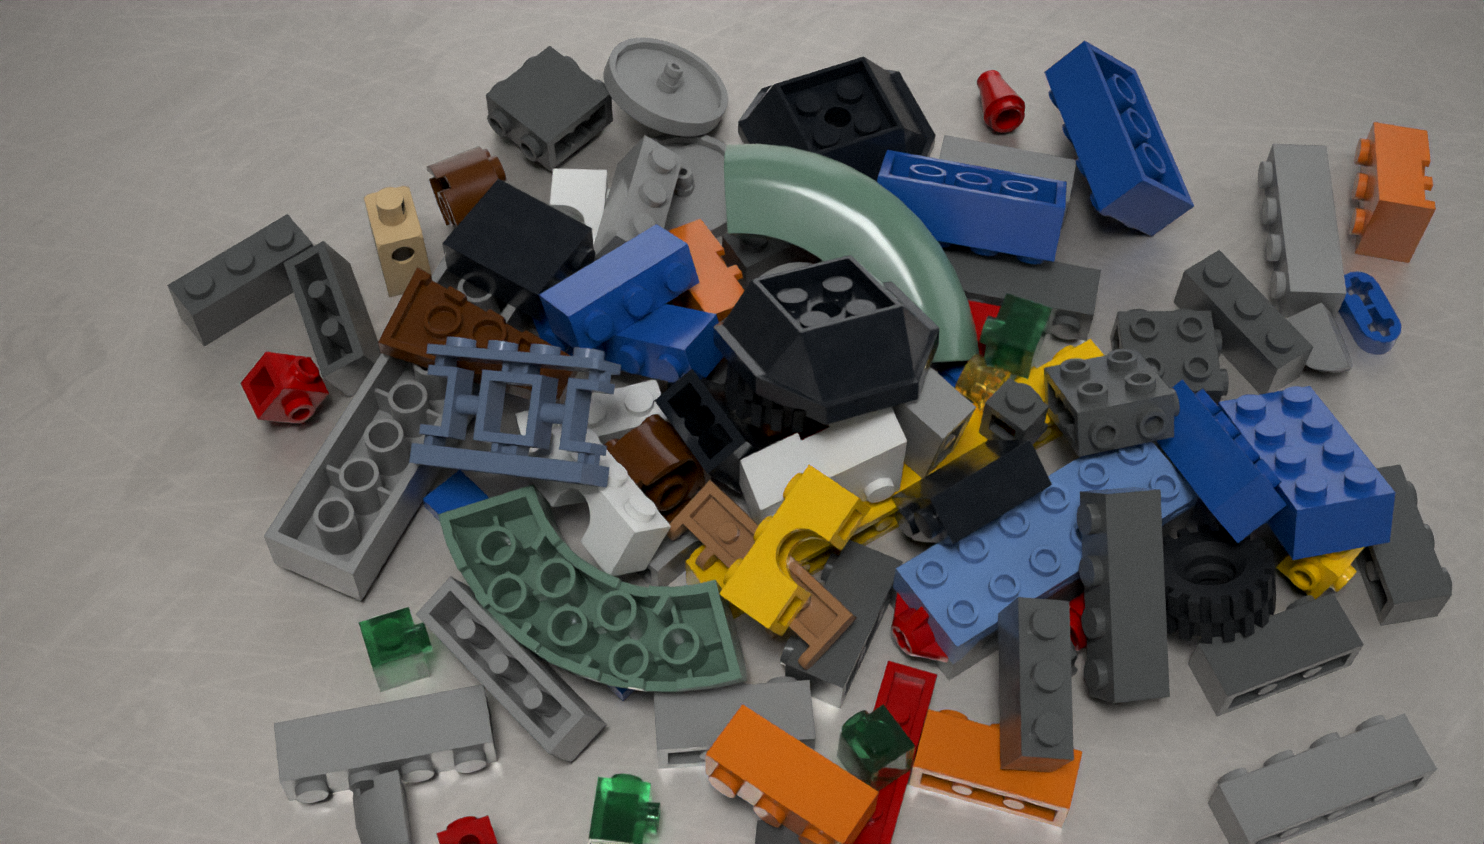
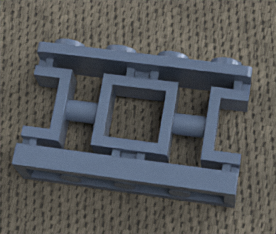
[409,336,621,488]

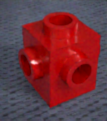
[240,352,329,424]

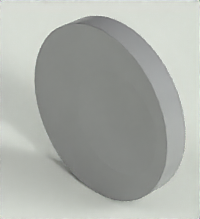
[603,38,728,137]
[651,133,728,238]

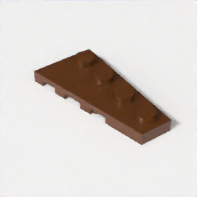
[378,267,578,404]

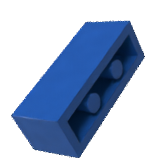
[539,224,700,349]

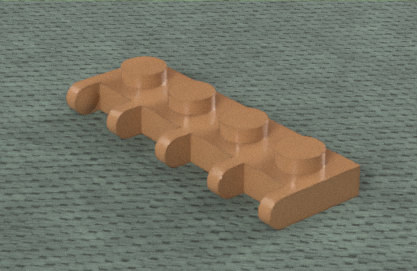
[666,480,857,670]

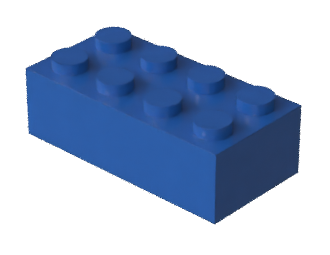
[1044,40,1194,236]
[877,150,1067,264]
[1218,386,1396,560]

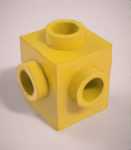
[1276,545,1364,599]

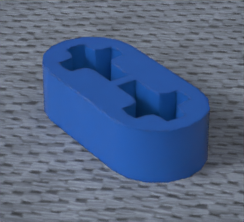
[1338,271,1402,355]

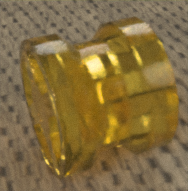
[955,354,1011,412]

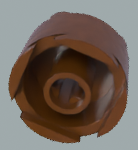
[427,146,507,227]
[604,414,711,524]

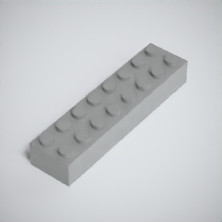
[264,256,532,601]

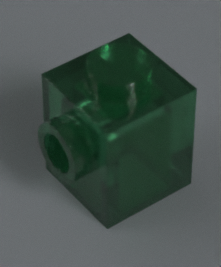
[979,293,1052,379]
[359,607,433,692]
[837,704,916,791]
[588,773,661,844]

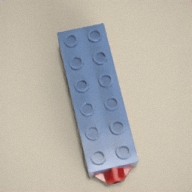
[890,442,1199,681]

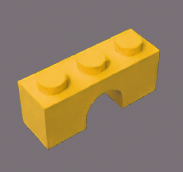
[719,464,871,637]

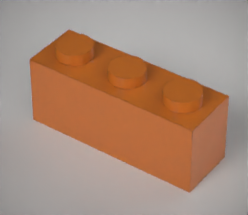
[705,704,879,844]
[909,709,1083,828]

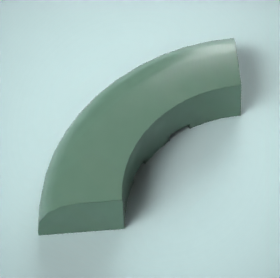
[724,143,980,364]
[438,484,747,692]

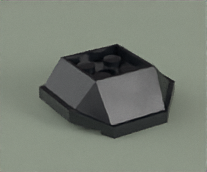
[738,56,936,182]
[713,255,940,425]

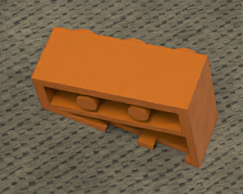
[1349,122,1436,263]
[667,219,745,322]

